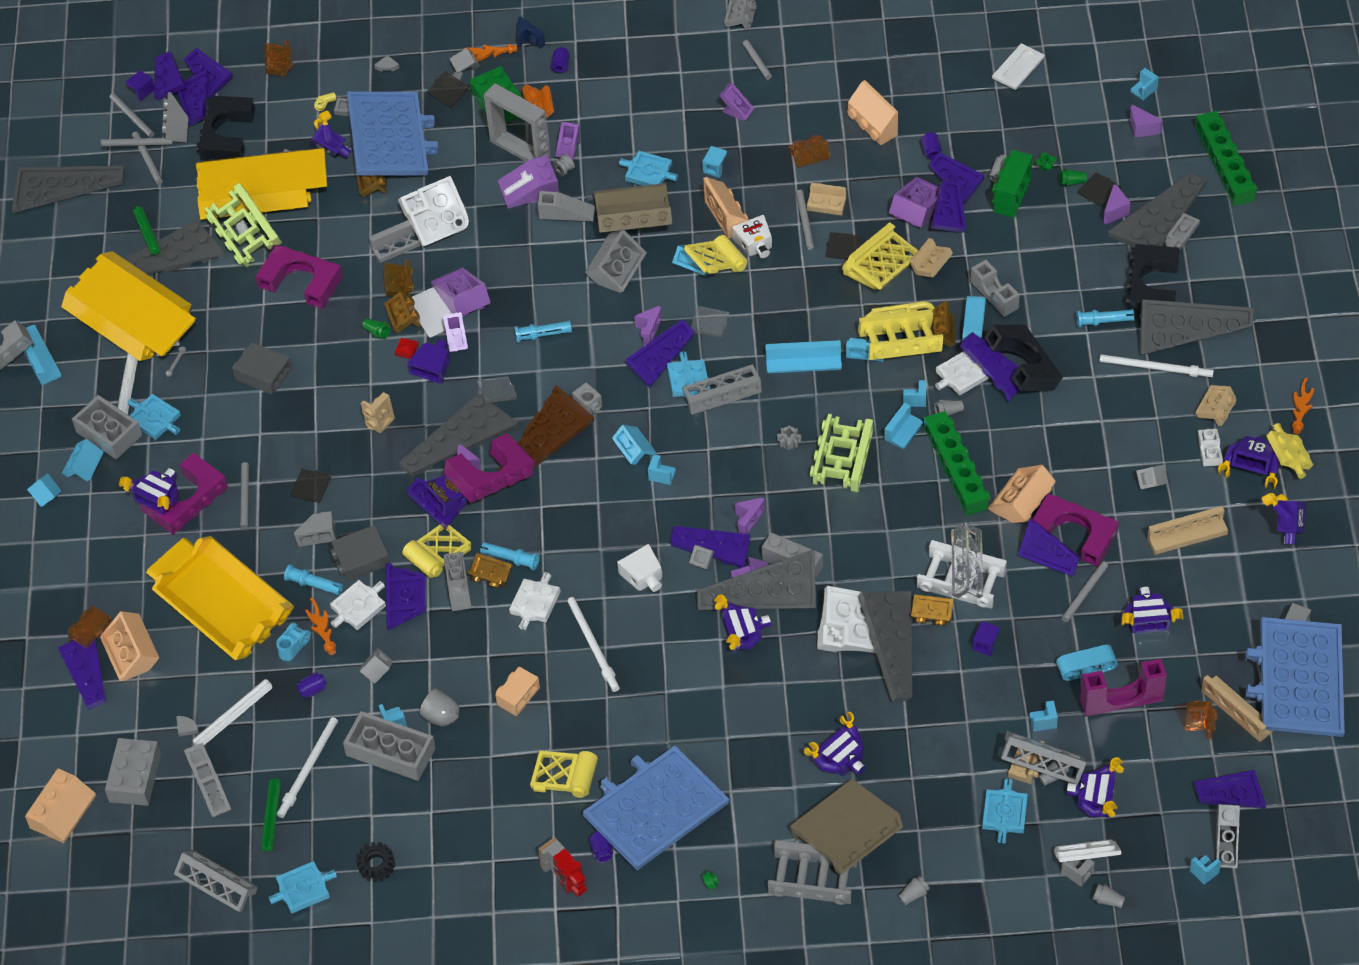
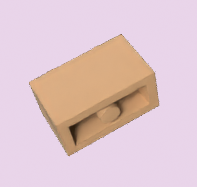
[496,667,540,716]

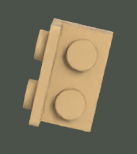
[807,183,846,216]
[1195,385,1236,426]
[361,392,395,433]
[1008,741,1045,784]

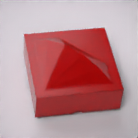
[395,338,419,359]

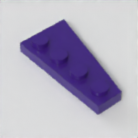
[626,319,695,388]
[960,332,1020,401]
[671,526,751,569]
[58,631,106,710]

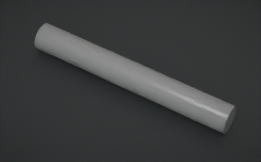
[743,40,772,80]

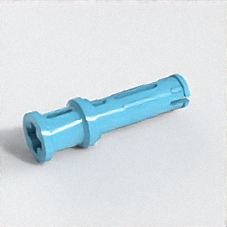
[1076,309,1134,328]
[514,321,572,343]
[480,542,539,571]
[284,564,343,596]

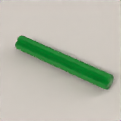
[133,206,161,256]
[261,778,281,852]

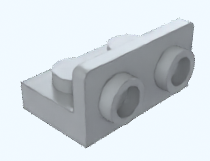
[724,0,756,30]

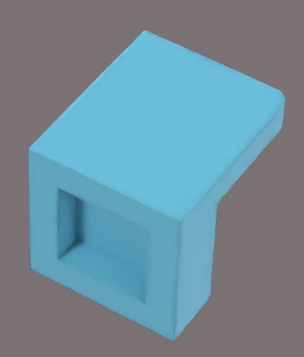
[1131,68,1159,101]
[703,146,727,178]
[903,380,926,407]
[648,454,676,485]
[27,473,61,507]
[1029,701,1058,732]
[379,704,407,727]
[1190,855,1221,885]

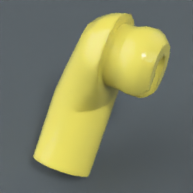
[314,92,336,111]

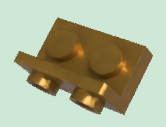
[354,167,387,197]
[384,292,421,333]

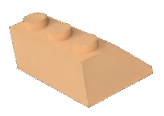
[847,80,898,145]
[703,177,748,239]
[988,465,1056,523]
[100,611,159,682]
[25,769,96,843]

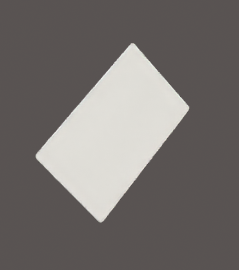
[412,287,452,338]

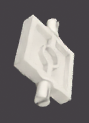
[935,351,989,396]
[509,572,561,630]
[330,580,386,630]

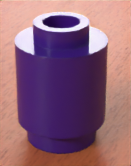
[551,47,570,73]
[921,132,942,160]
[296,672,327,699]
[589,831,614,863]

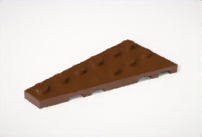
[498,385,594,487]

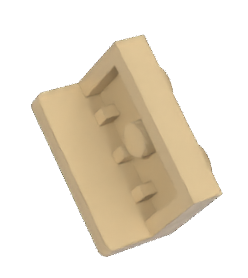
[910,238,953,277]

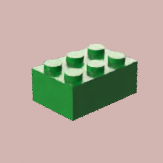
[469,66,522,123]
[992,150,1033,218]

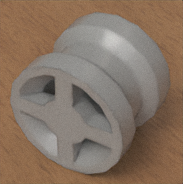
[552,154,575,177]

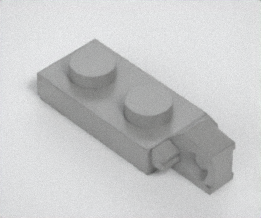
[1165,213,1200,249]

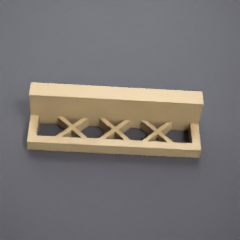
[1147,506,1228,555]
[1202,675,1273,742]

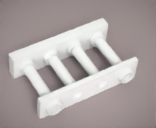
[917,540,1007,609]

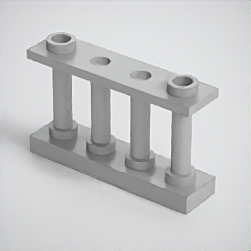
[768,840,857,905]

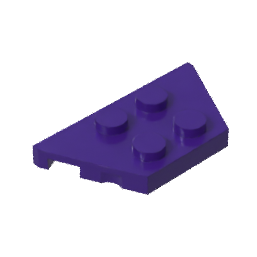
[386,563,426,630]

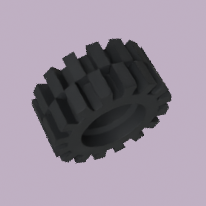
[356,842,395,882]

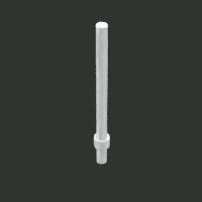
[1100,354,1214,378]
[567,597,620,692]
[276,717,338,818]

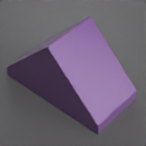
[1130,105,1163,137]
[1104,185,1130,224]

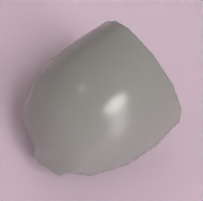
[419,688,459,727]

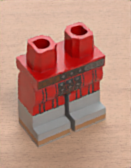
[538,837,587,897]

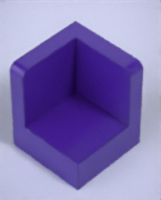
[126,70,154,101]
[973,621,1000,657]

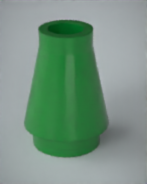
[1059,168,1087,187]
[362,318,391,339]

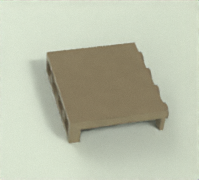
[594,183,672,232]
[790,779,903,875]

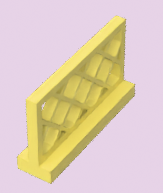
[844,222,918,290]

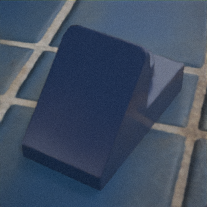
[517,16,545,49]

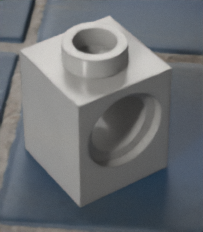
[572,383,602,415]

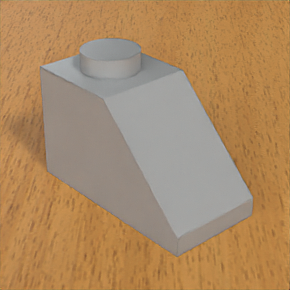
[294,511,336,547]

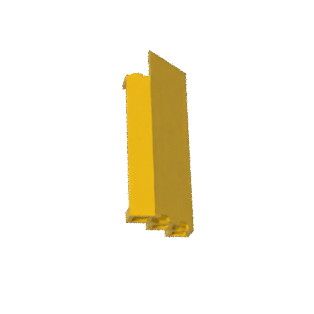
[196,148,327,220]
[61,251,196,361]
[146,536,294,660]

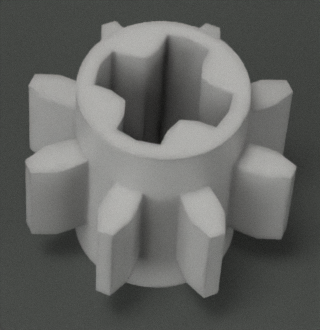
[777,426,801,450]

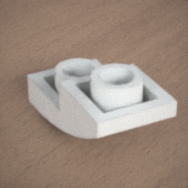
[1198,429,1223,466]

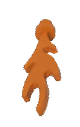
[463,44,518,61]
[1292,378,1314,434]
[305,598,336,655]

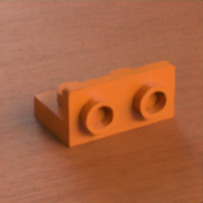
[522,84,554,119]

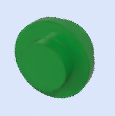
[702,870,720,890]

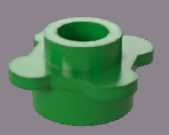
[1036,152,1057,171]

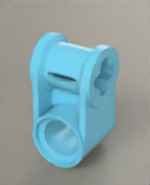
[276,622,311,661]

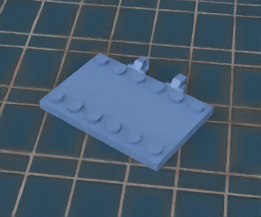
[347,91,438,175]
[1245,617,1345,737]
[583,746,729,870]

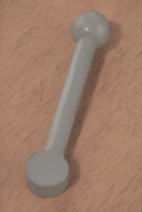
[165,347,186,377]

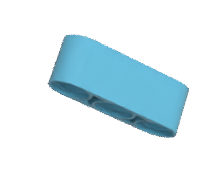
[962,296,986,341]
[1056,645,1118,681]

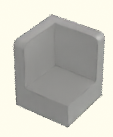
[449,48,480,73]
[1137,465,1168,489]
[360,648,393,683]
[1061,859,1095,887]

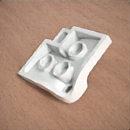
[398,176,469,247]
[817,586,876,653]

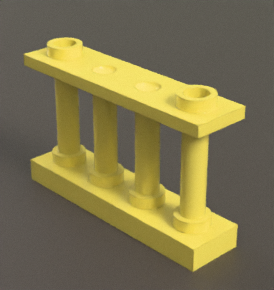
[858,309,943,360]

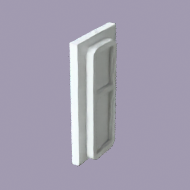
[992,43,1045,90]
[1054,840,1121,862]

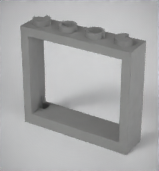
[484,84,551,162]

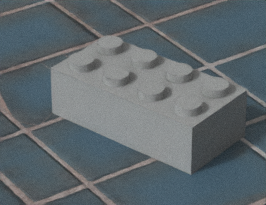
[343,711,436,781]

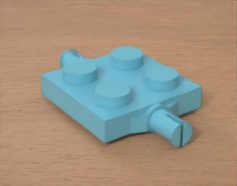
[619,151,678,186]
[667,351,710,397]
[128,394,181,440]
[982,779,1028,844]
[268,861,337,914]

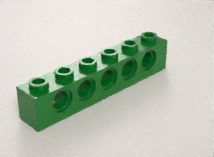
[1195,111,1257,206]
[924,411,990,516]

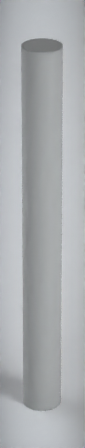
[109,93,154,138]
[132,132,163,185]
[100,138,172,146]
[796,190,814,250]
[240,462,249,529]
[1061,561,1108,622]

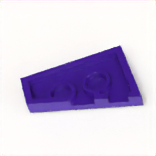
[184,48,233,100]
[154,51,187,100]
[178,70,209,126]
[929,152,985,205]
[931,180,967,233]
[407,477,466,530]
[1018,518,1080,576]
[1194,770,1266,809]

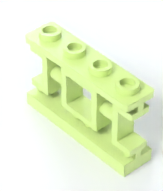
[205,183,282,267]
[810,414,873,492]

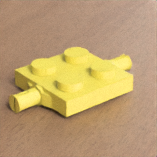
[1266,423,1313,479]

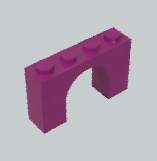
[256,245,343,309]
[444,433,535,502]
[139,452,228,535]
[1033,494,1119,567]
[1080,659,1167,717]

